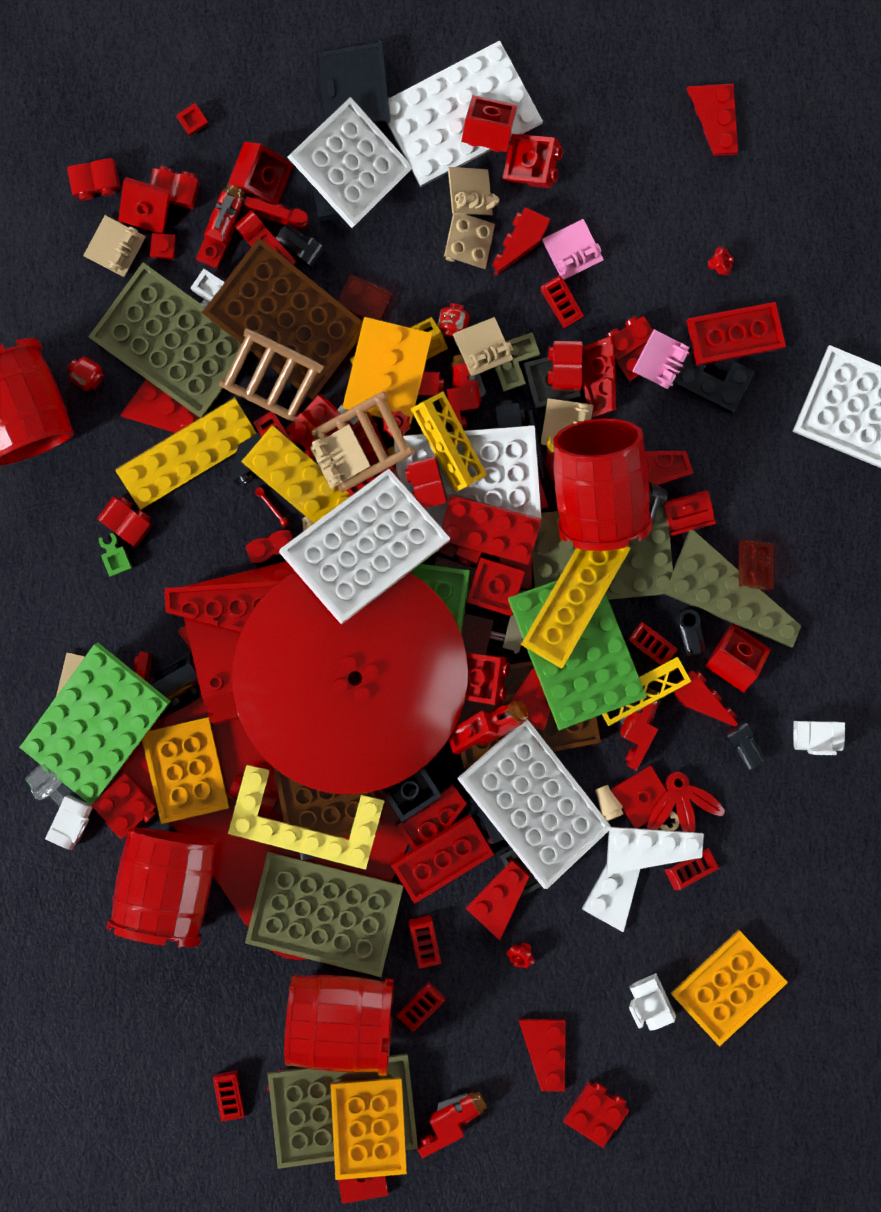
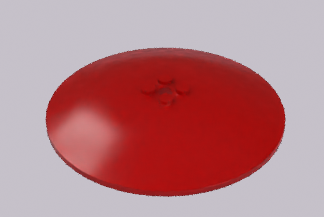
[232,571,468,794]

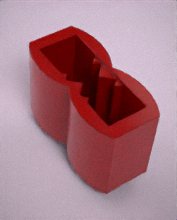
[67,158,121,201]
[149,166,200,209]
[548,341,582,390]
[405,457,448,509]
[97,496,153,547]
[246,530,294,564]

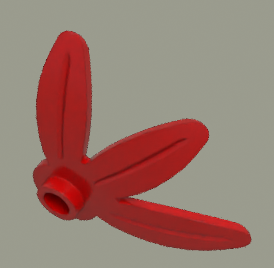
[647,772,724,832]

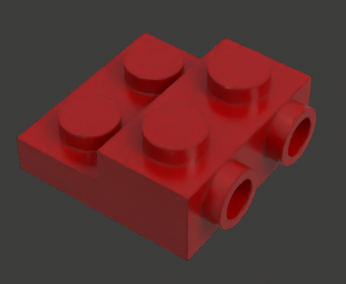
[503,134,563,188]
[606,316,653,382]
[286,394,353,461]
[465,652,510,705]
[91,773,157,839]
[563,1081,629,1148]

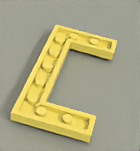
[228,764,384,870]

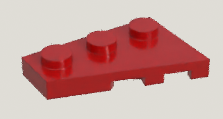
[508,667,550,730]
[395,783,466,849]

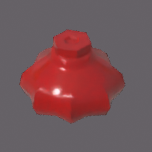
[708,247,734,275]
[382,410,411,437]
[506,943,534,969]

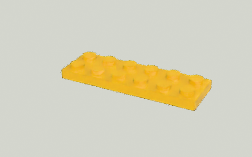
[115,398,256,510]
[241,426,351,524]
[521,547,631,669]

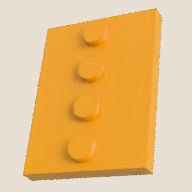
[343,317,432,425]
[142,717,230,824]
[671,930,788,1046]
[330,1077,407,1180]

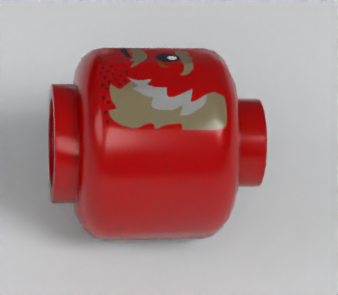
[438,303,470,339]
[67,357,104,391]

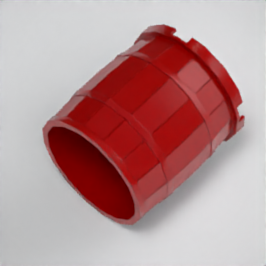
[0,338,74,466]
[553,418,653,551]
[106,828,216,947]
[284,975,394,1076]

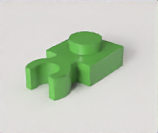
[99,533,132,577]

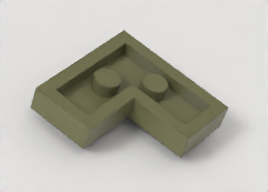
[495,332,540,392]

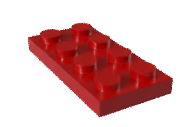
[686,302,786,365]
[442,494,541,565]
[390,815,494,904]

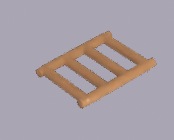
[219,328,324,421]
[312,391,414,492]

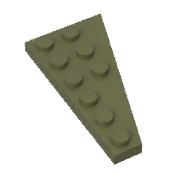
[664,529,801,648]

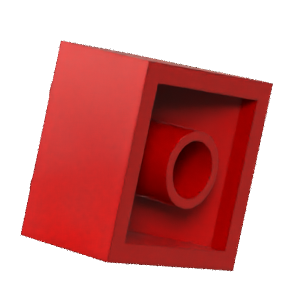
[461,95,517,152]
[228,142,294,205]
[706,623,771,692]

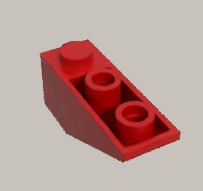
[492,207,550,276]
[671,670,738,726]

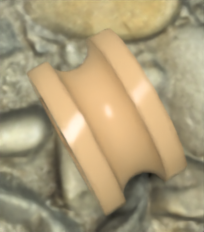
[660,811,679,831]

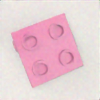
[542,219,604,280]
[633,329,690,389]

